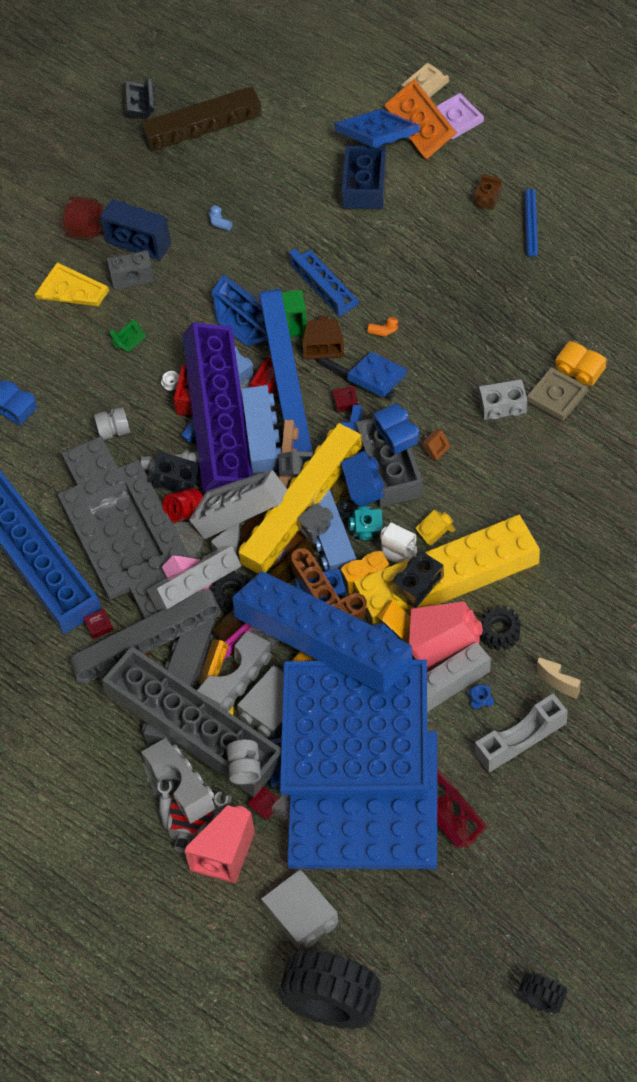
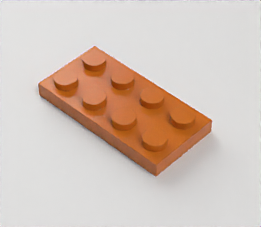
[385,79,457,159]

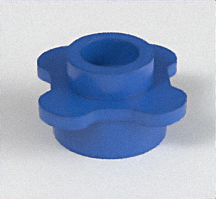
[468,685,494,709]

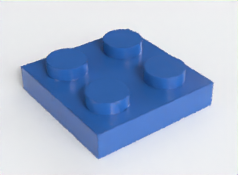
[347,351,407,398]

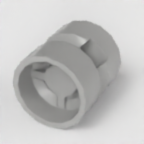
[94,407,130,441]
[227,740,261,785]

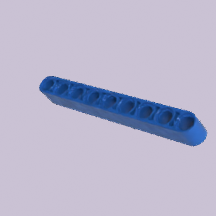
[259,288,313,465]

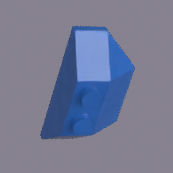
[212,275,268,346]

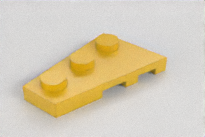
[35,263,109,307]

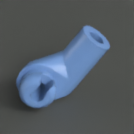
[209,206,232,231]

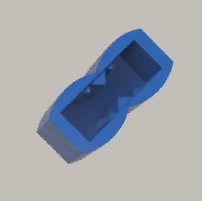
[0,380,37,426]
[373,403,420,455]

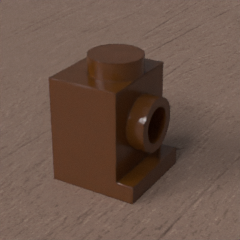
[474,174,502,210]

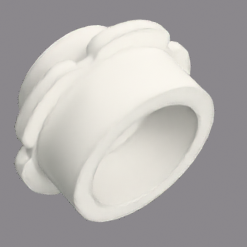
[161,371,179,391]

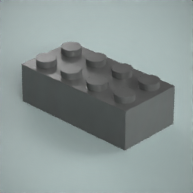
[356,418,423,508]

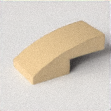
[537,657,581,699]

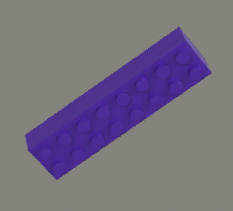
[182,322,253,491]

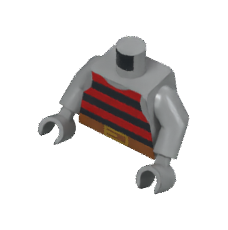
[157,780,232,853]

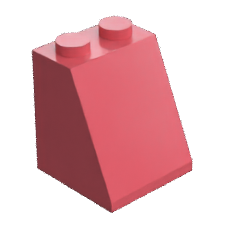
[409,601,483,671]
[185,805,255,884]

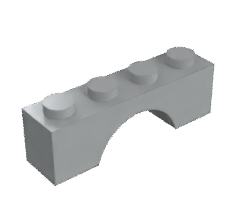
[146,546,241,610]
[197,631,272,712]
[475,693,568,773]
[141,738,215,824]

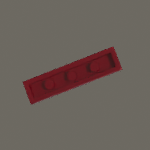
[437,767,488,848]

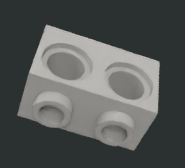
[479,379,527,420]

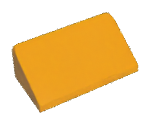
[377,600,411,644]
[198,640,229,685]

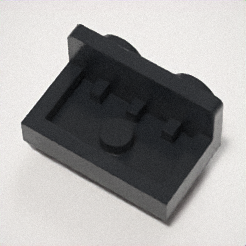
[123,77,156,119]

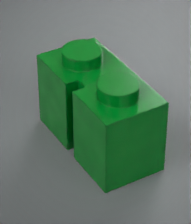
[281,289,307,338]

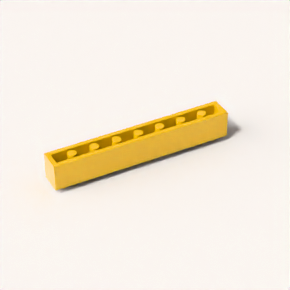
[238,423,362,574]

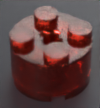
[64,196,103,239]

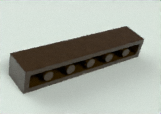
[141,86,262,152]

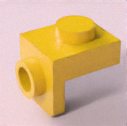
[416,510,456,546]

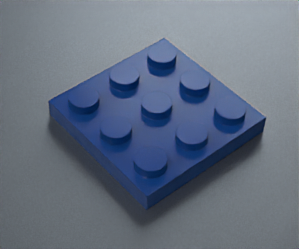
[335,109,419,148]

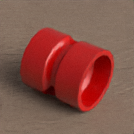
[162,488,203,522]

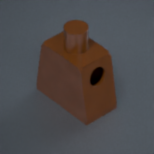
[303,315,345,359]

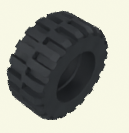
[278,950,382,1029]

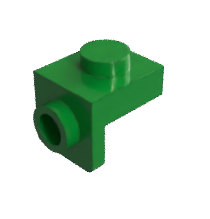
[109,319,147,353]

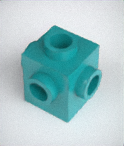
[348,506,383,540]

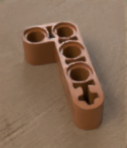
[291,548,367,620]

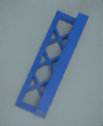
[289,248,359,317]

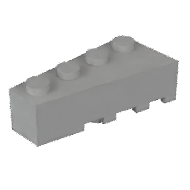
[189,470,288,539]

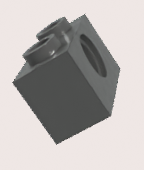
[107,250,155,290]

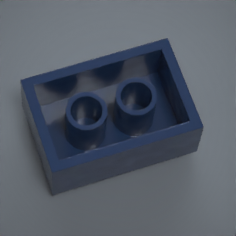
[342,146,387,209]
[100,199,171,261]

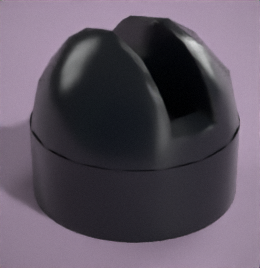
[337,500,356,520]

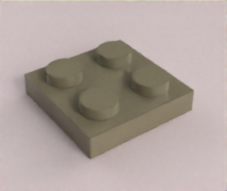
[527,367,588,421]

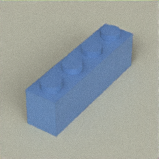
[242,385,281,473]
[315,490,356,573]

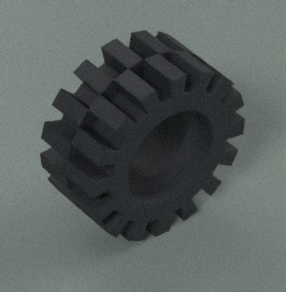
[210,571,250,615]
[479,605,521,651]
[517,973,567,1014]

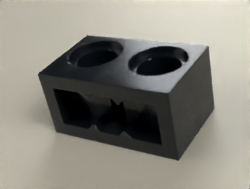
[147,450,199,492]
[393,551,444,608]

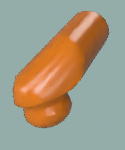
[367,317,399,337]

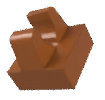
[420,429,451,461]

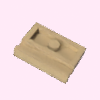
[401,63,449,97]

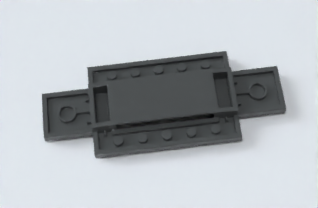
[58,436,191,619]

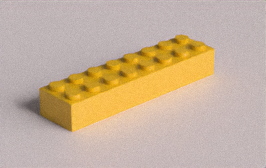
[354,514,540,625]

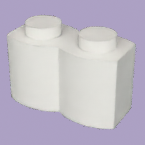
[380,523,417,564]

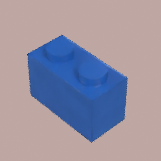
[341,451,385,507]

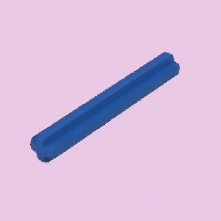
[525,189,538,257]

